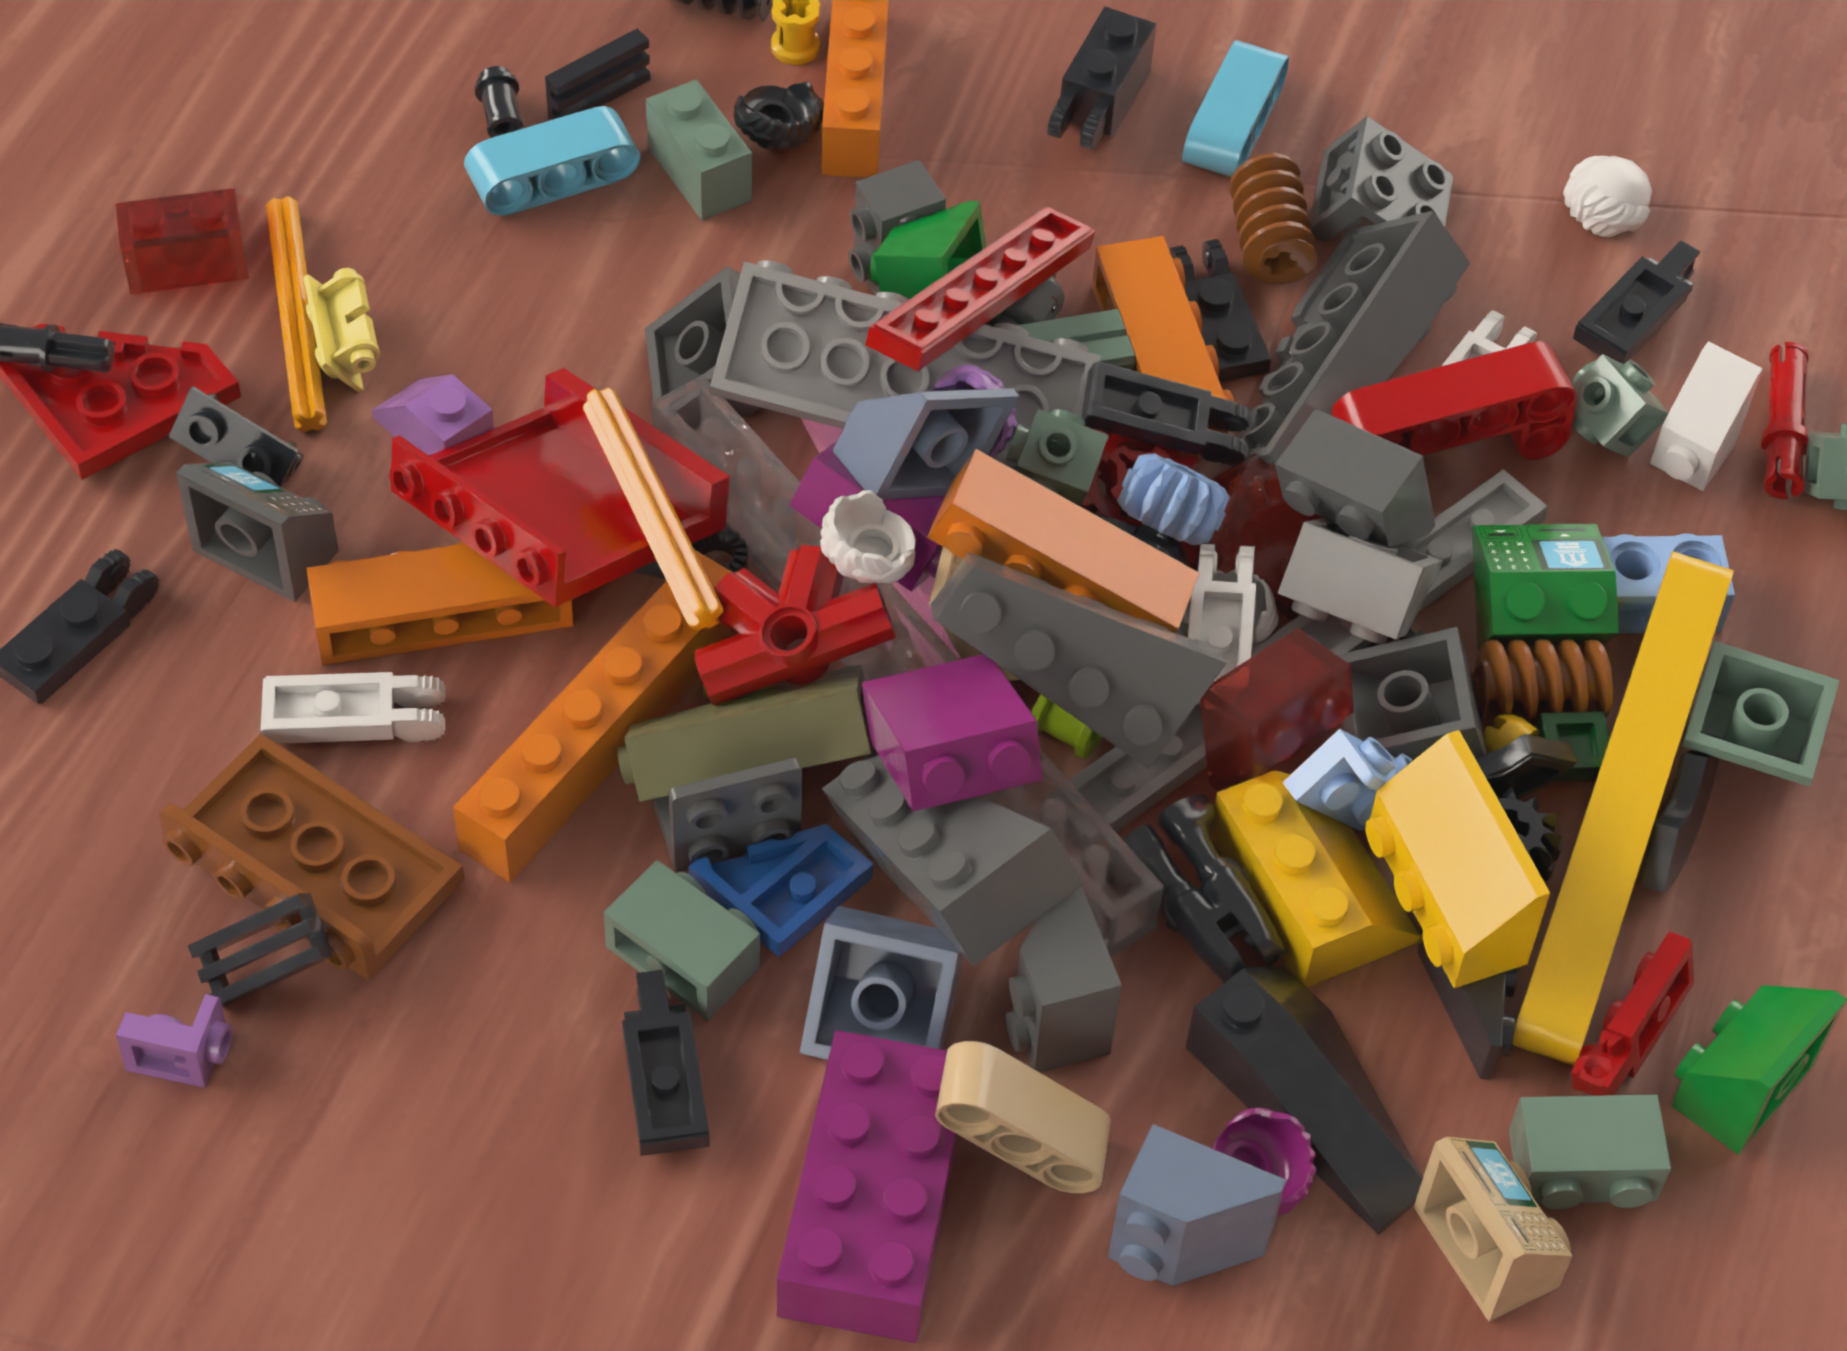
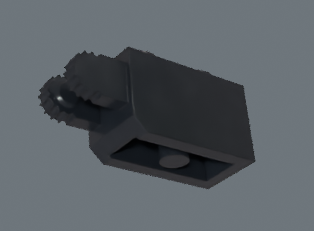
[1047,6,1157,150]

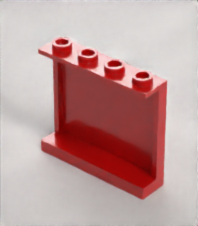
[389,368,730,607]

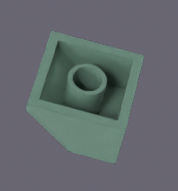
[1682,641,1840,787]

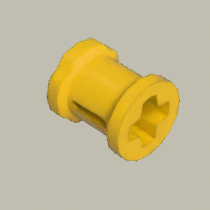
[771,0,820,65]

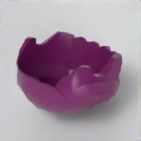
[1212,1107,1316,1218]

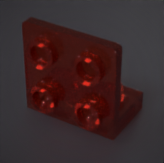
[1180,453,1324,620]

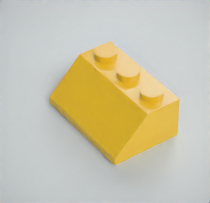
[1365,730,1550,988]
[1210,770,1420,988]

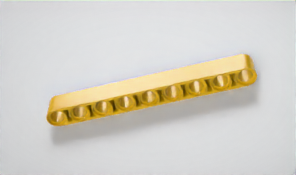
[1512,551,1734,1066]

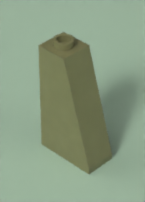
[617,664,872,802]

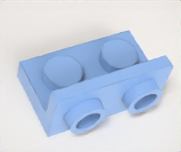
[1283,729,1413,832]

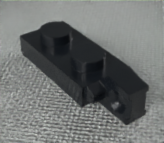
[1573,240,1700,364]
[622,969,710,1156]

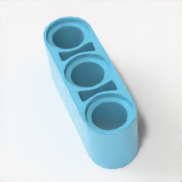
[1182,40,1290,177]
[464,106,641,216]

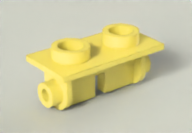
[303,268,380,393]

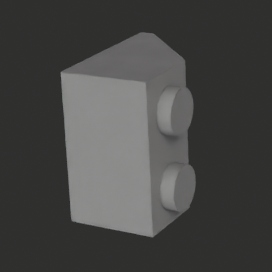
[1278,518,1443,644]

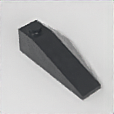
[1186,965,1423,1235]

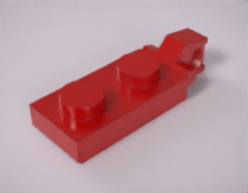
[1571,931,1694,1096]

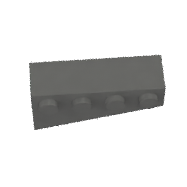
[930,552,1227,769]
[822,750,1083,966]

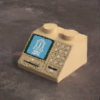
[1413,1137,1573,1322]

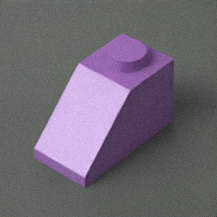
[372,374,494,455]

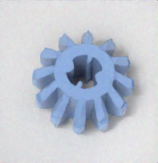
[1117,453,1230,545]

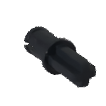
[0,322,114,373]

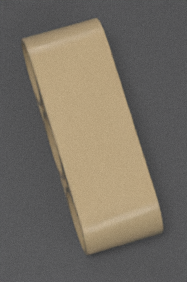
[935,1041,1111,1193]

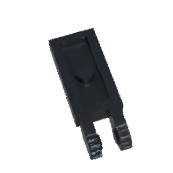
[1169,239,1271,382]
[1081,361,1252,466]
[0,549,160,704]

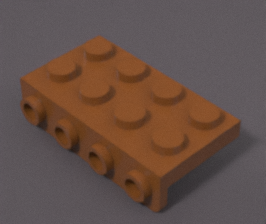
[159,733,465,981]

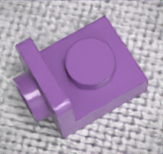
[116,994,233,1088]

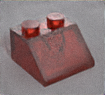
[115,186,249,295]
[1200,628,1354,791]

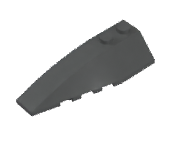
[1230,211,1470,470]

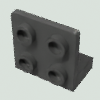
[1310,116,1453,243]
[653,758,802,872]

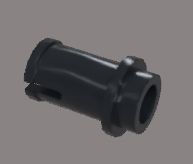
[474,66,524,138]

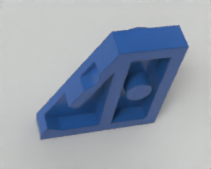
[689,824,874,958]

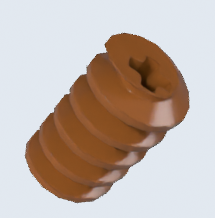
[1229,153,1318,284]
[1473,640,1614,720]

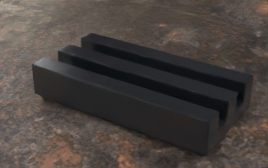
[545,28,651,120]
[188,893,333,1008]

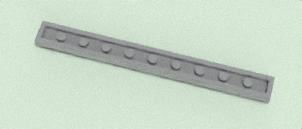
[1051,469,1548,848]

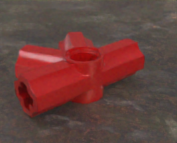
[694,544,896,706]

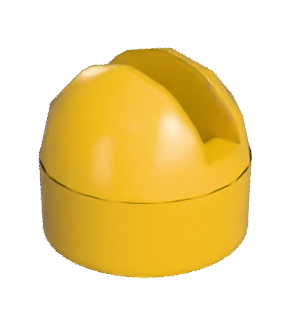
[1483,714,1539,753]

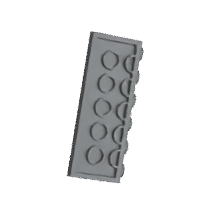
[709,260,1101,470]

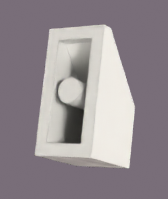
[1650,341,1763,491]

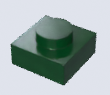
[1536,711,1610,781]

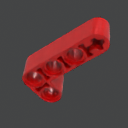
[1331,341,1576,460]

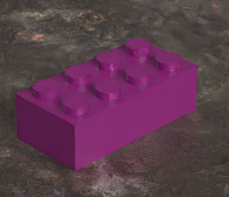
[777,1030,959,1343]

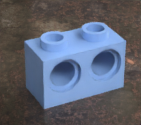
[1602,534,1735,633]

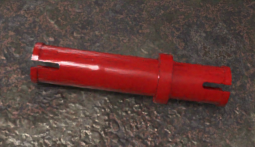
[1761,342,1809,499]

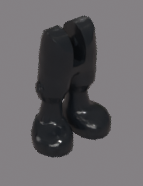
[1106,794,1288,983]

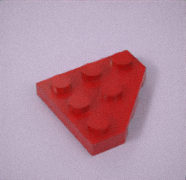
[0,323,241,480]

